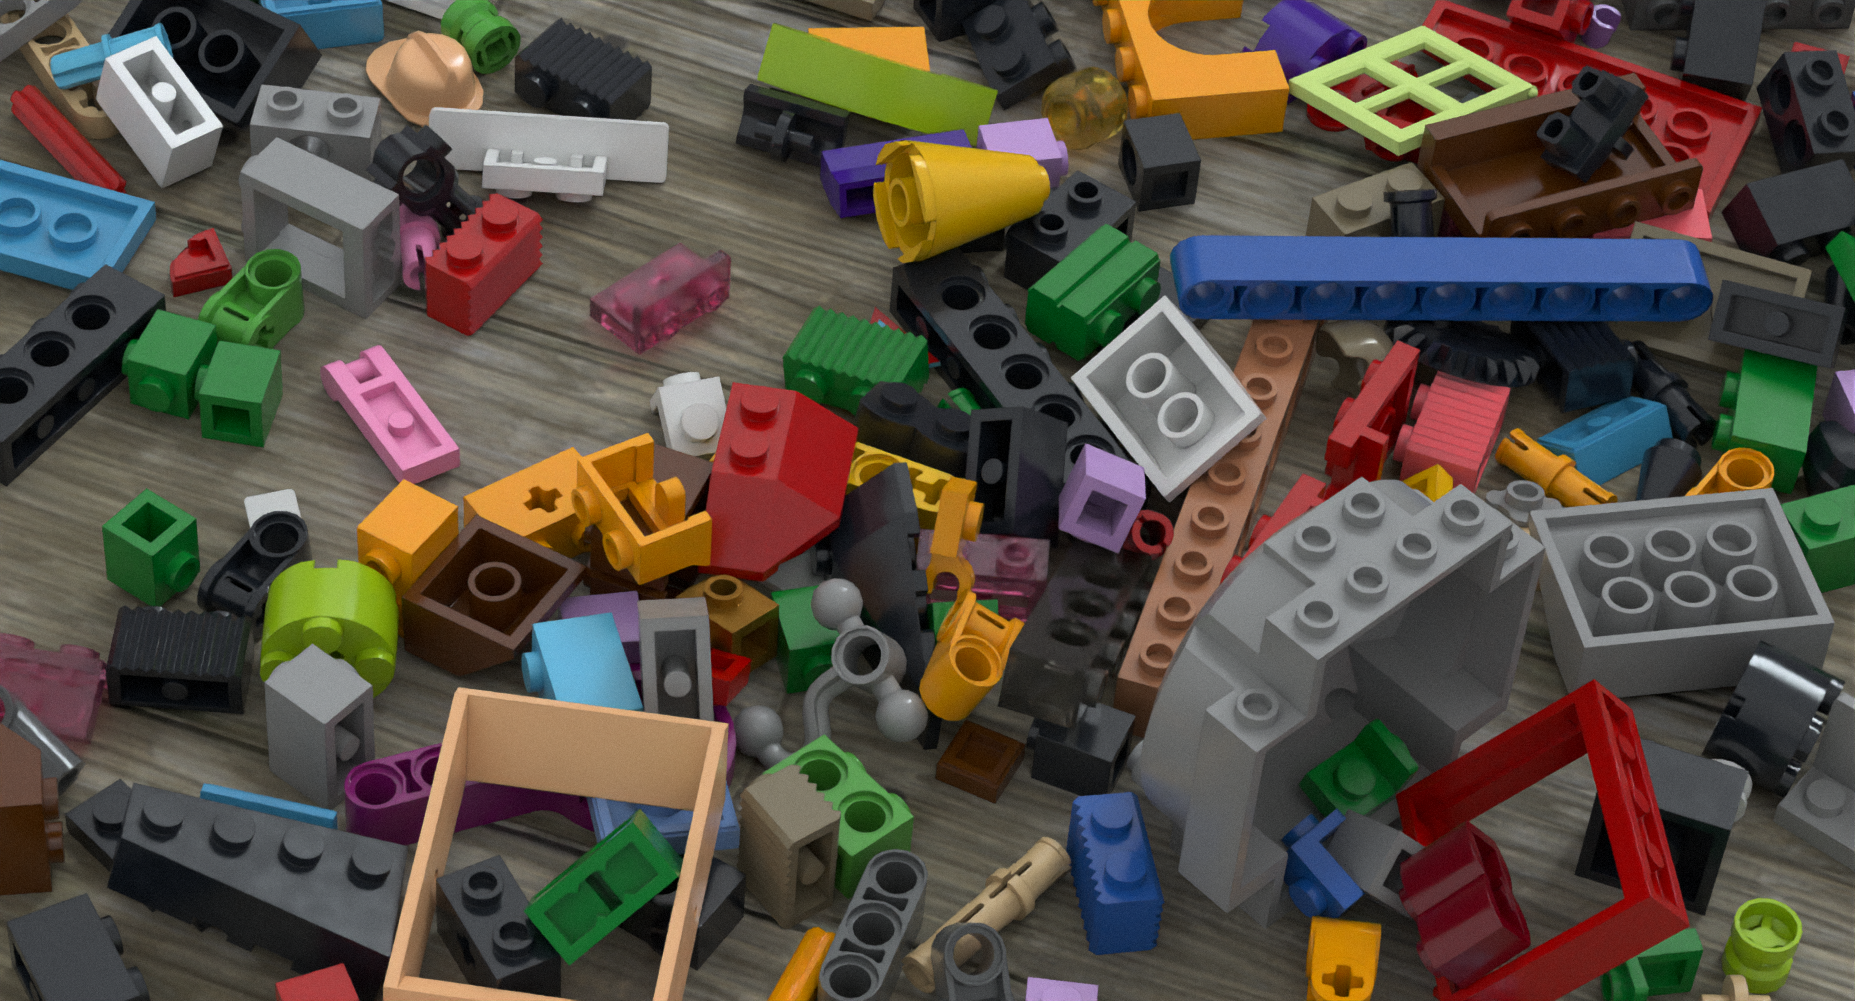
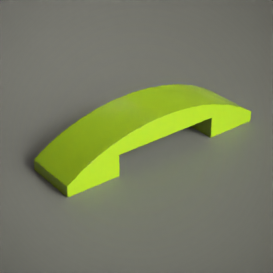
[757,23,998,146]

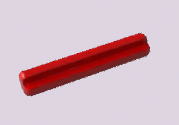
[10,85,127,194]

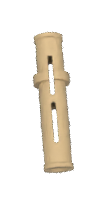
[902,837,1072,993]

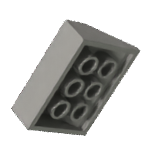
[1527,488,1835,698]

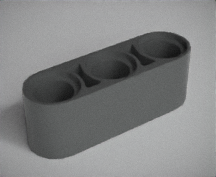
[817,849,928,1001]

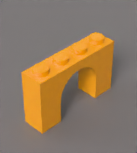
[1092,0,1289,140]

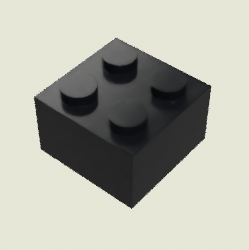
[1574,738,1749,916]

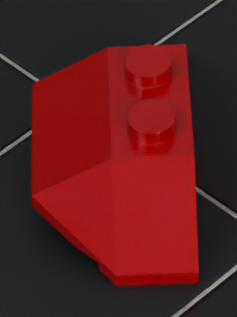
[698,382,859,582]

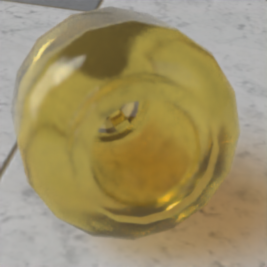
[1041,66,1128,150]

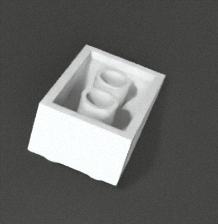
[1071,295,1267,503]

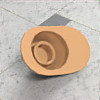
[366,30,484,127]

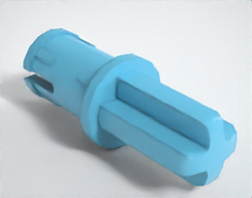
[50,23,173,90]

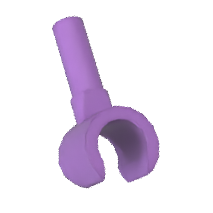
[1581,4,1621,49]

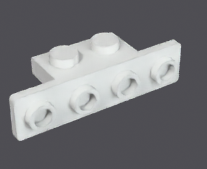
[429,107,669,202]

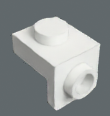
[650,372,726,460]

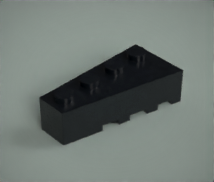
[107,783,409,1001]

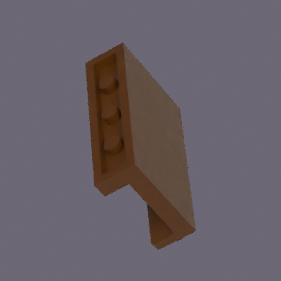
[1417,73,1703,238]

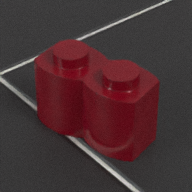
[1399,820,1531,989]

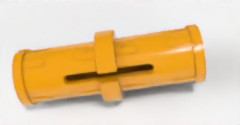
[1495,428,1618,507]

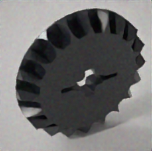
[1383,320,1540,387]

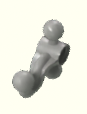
[733,578,928,770]

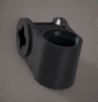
[197,511,313,639]

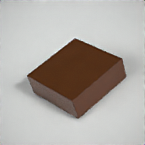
[935,719,1026,804]

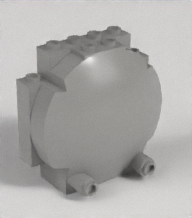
[1127,477,1546,929]

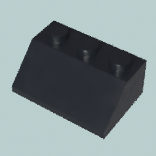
[108,0,322,128]

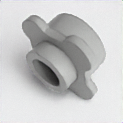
[1485,480,1562,527]

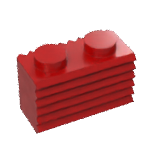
[425,193,543,336]

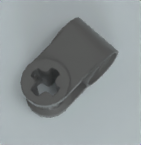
[931,922,1015,1001]

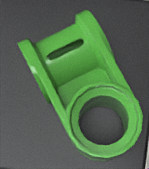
[198,249,305,349]

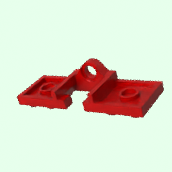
[1220,340,1420,584]

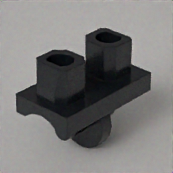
[1536,66,1649,183]
[736,84,850,167]

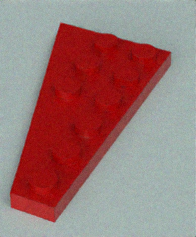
[1421,0,1762,222]

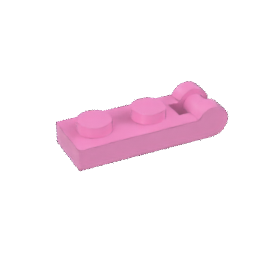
[320,345,460,484]

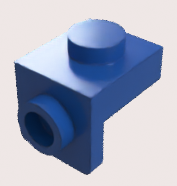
[1281,808,1365,919]

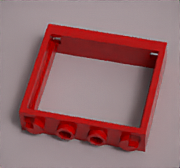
[1396,679,1690,1001]

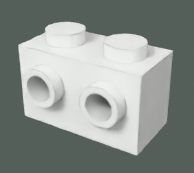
[96,36,223,189]

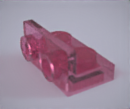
[590,243,731,355]
[0,633,108,744]

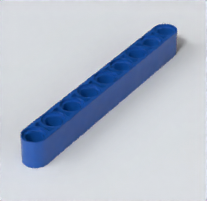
[1170,235,1713,322]

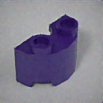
[1241,0,1367,104]

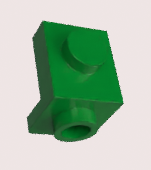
[1600,928,1704,1001]

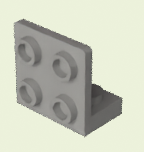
[1773,692,1855,872]

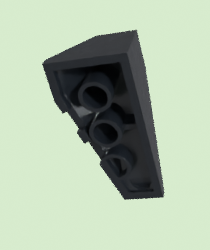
[810,462,942,750]

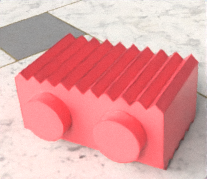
[1393,371,1511,494]

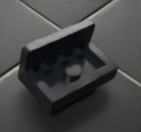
[961,0,1078,110]

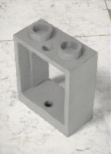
[239,137,401,319]

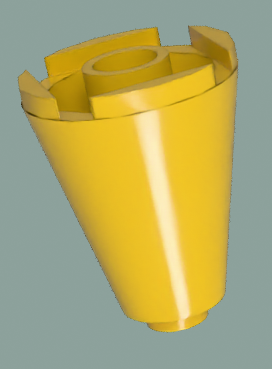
[873,140,1050,263]

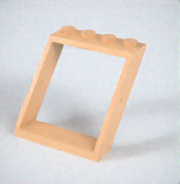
[383,687,729,1001]

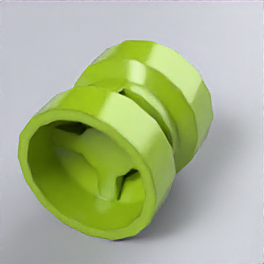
[1721,898,1803,994]

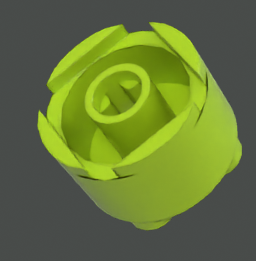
[260,559,399,698]

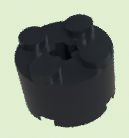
[1701,640,1845,798]

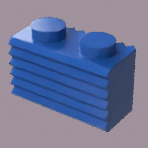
[1066,792,1165,955]

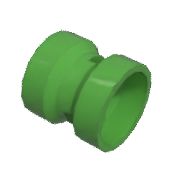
[441,0,521,74]

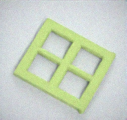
[1289,26,1538,156]

